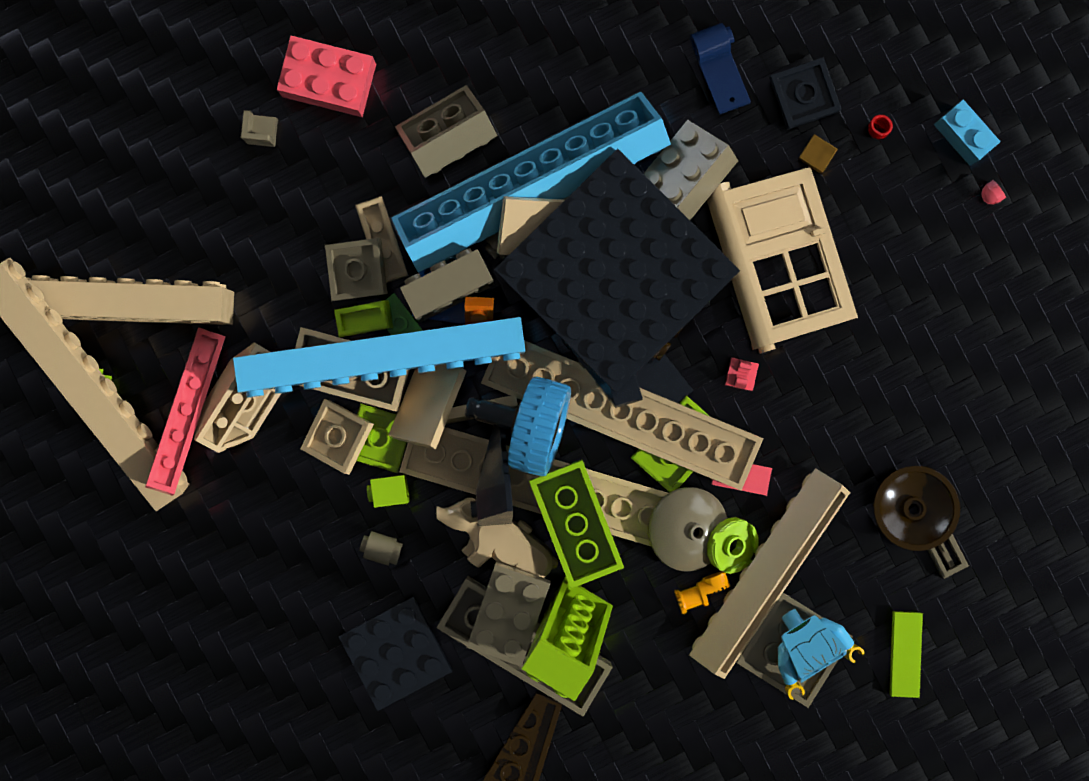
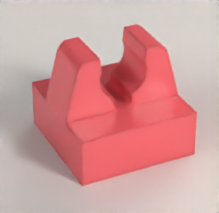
[724,358,759,391]

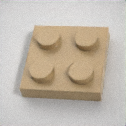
[300,399,374,475]

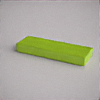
[889,611,923,698]

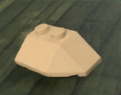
[194,342,281,453]

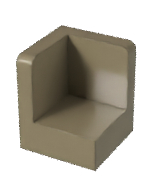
[241,110,278,147]

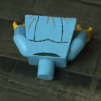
[778,609,864,700]

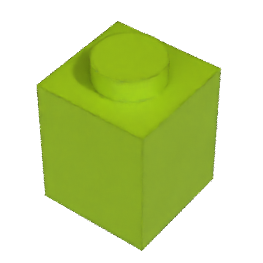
[367,474,410,508]

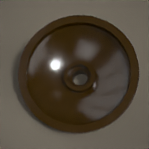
[873,466,960,551]

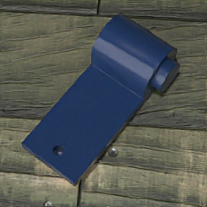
[690,23,751,115]

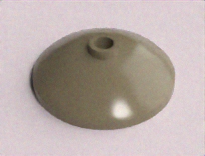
[648,487,727,571]

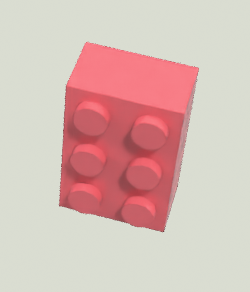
[277,36,376,117]

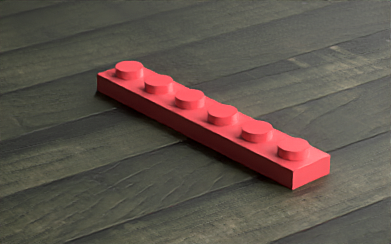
[145,327,225,496]

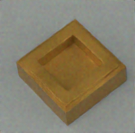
[798,134,838,174]

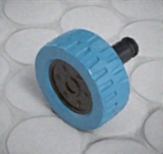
[465,377,571,477]

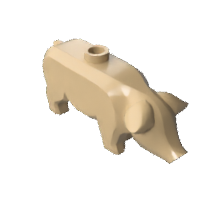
[437,498,558,578]

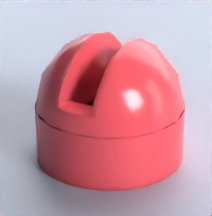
[981,180,1006,205]

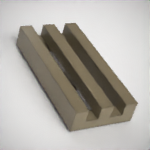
[927,534,969,579]

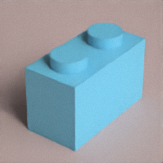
[934,99,1000,166]

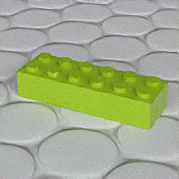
[522,577,613,701]

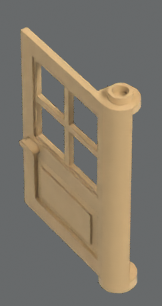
[707,167,858,354]

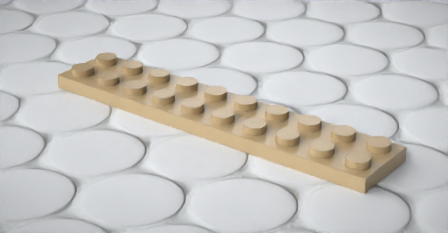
[481,340,763,491]
[399,427,668,546]

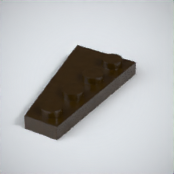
[483,691,562,781]

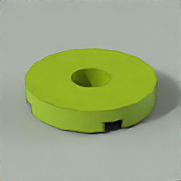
[707,517,759,574]

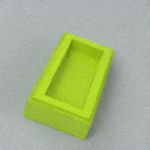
[334,300,393,338]

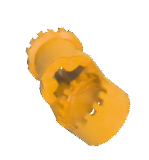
[674,571,730,614]

